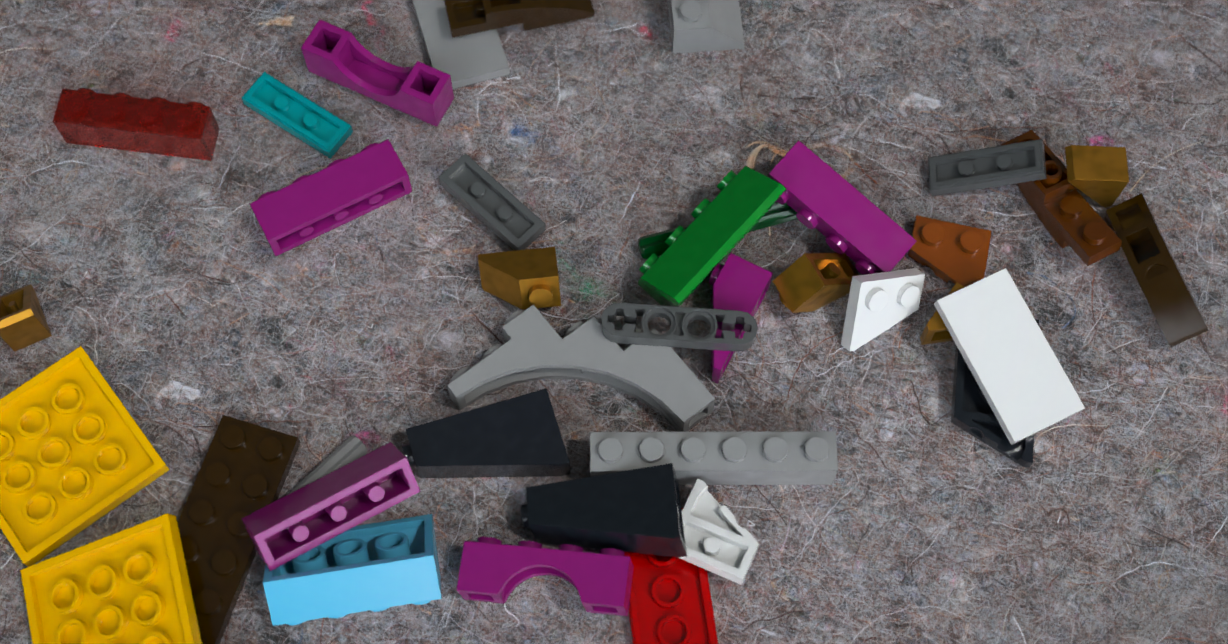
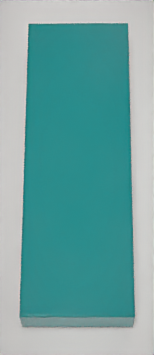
[241,72,353,159]

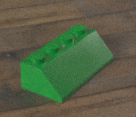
[638,166,786,307]

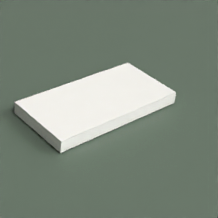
[934,268,1085,445]

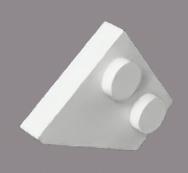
[841,268,925,351]
[679,479,759,585]

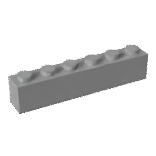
[590,431,838,485]

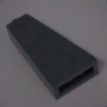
[402,388,570,478]
[521,463,687,558]

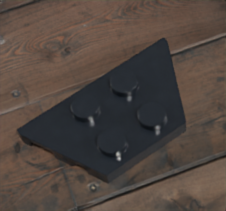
[951,319,1039,468]

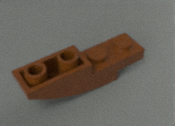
[1000,130,1122,266]

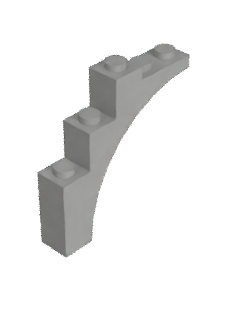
[447,305,715,432]

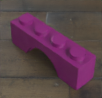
[301,19,454,127]
[456,537,634,616]

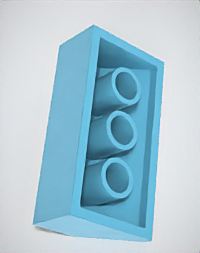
[263,514,441,626]

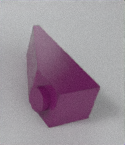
[709,253,773,384]

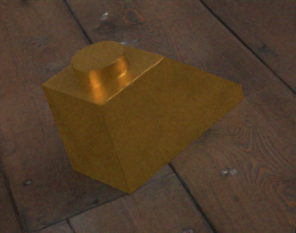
[478,247,561,310]
[773,253,859,313]

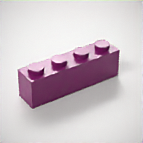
[250,139,412,257]
[767,140,917,275]
[242,442,421,571]

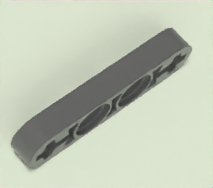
[601,303,758,352]

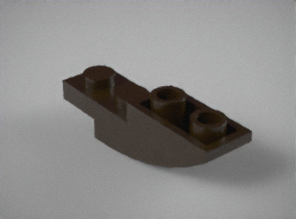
[444,0,595,38]
[1106,193,1209,347]

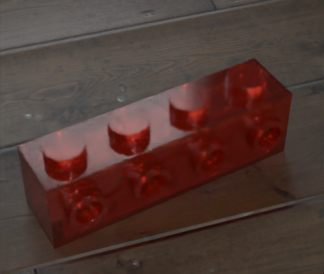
[53,88,220,161]

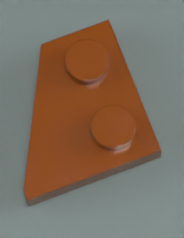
[908,215,992,287]

